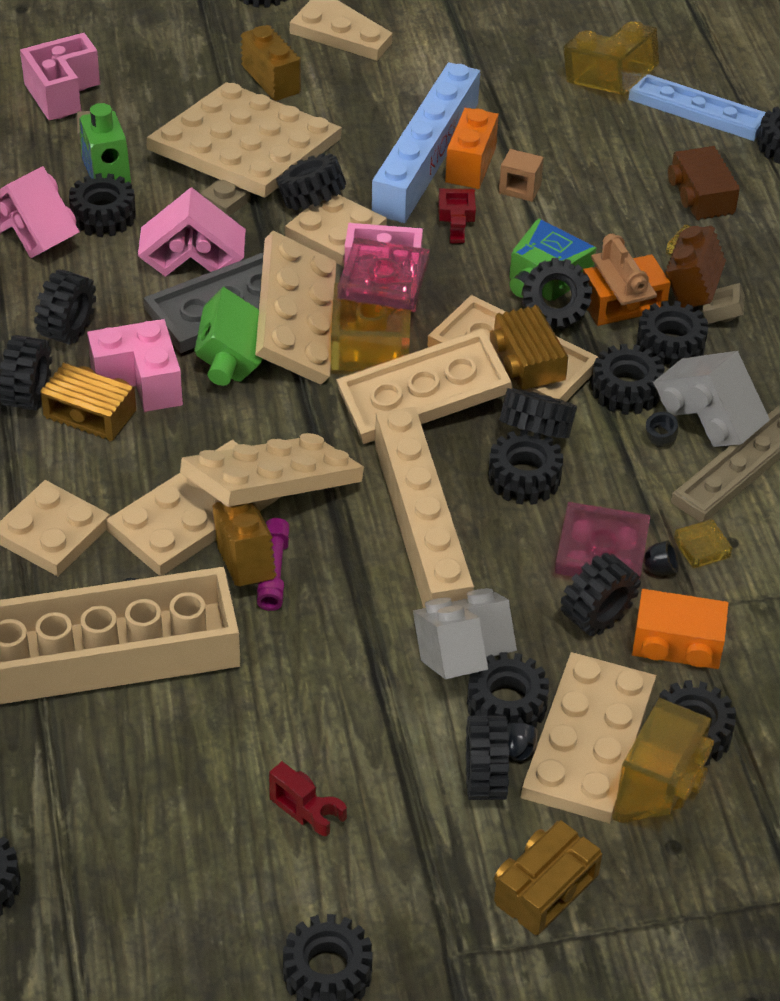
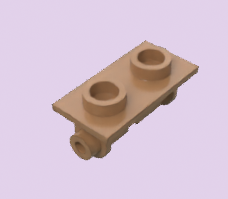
[591,233,657,305]

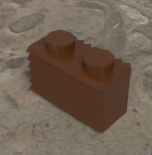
[668,146,740,221]
[665,226,726,308]

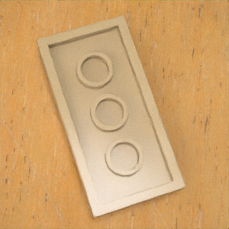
[255,231,336,385]
[428,295,599,402]
[336,328,512,444]
[180,433,364,507]
[106,440,281,576]
[521,652,656,824]

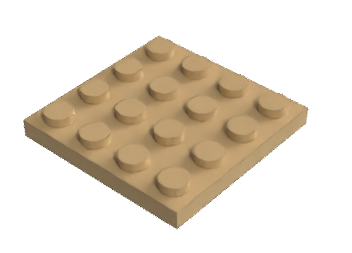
[147,82,342,198]

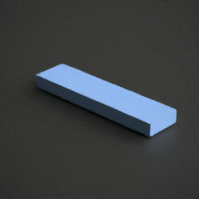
[628,73,766,141]

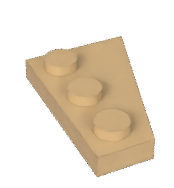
[290,0,392,61]

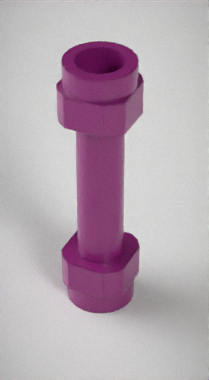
[257,518,290,611]

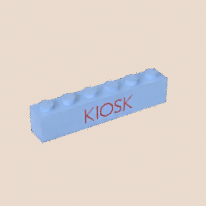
[372,62,480,223]

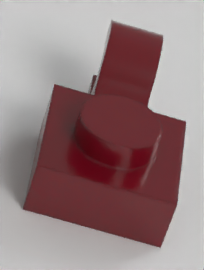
[438,188,476,243]
[269,761,347,837]

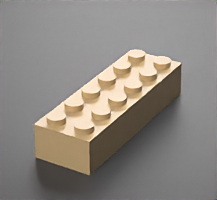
[0,567,240,704]

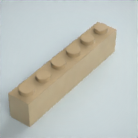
[375,407,474,608]

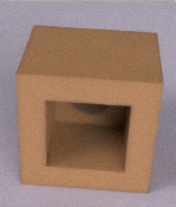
[499,149,544,202]

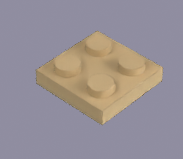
[285,194,387,266]
[0,480,110,576]

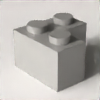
[653,351,770,447]
[413,588,517,679]

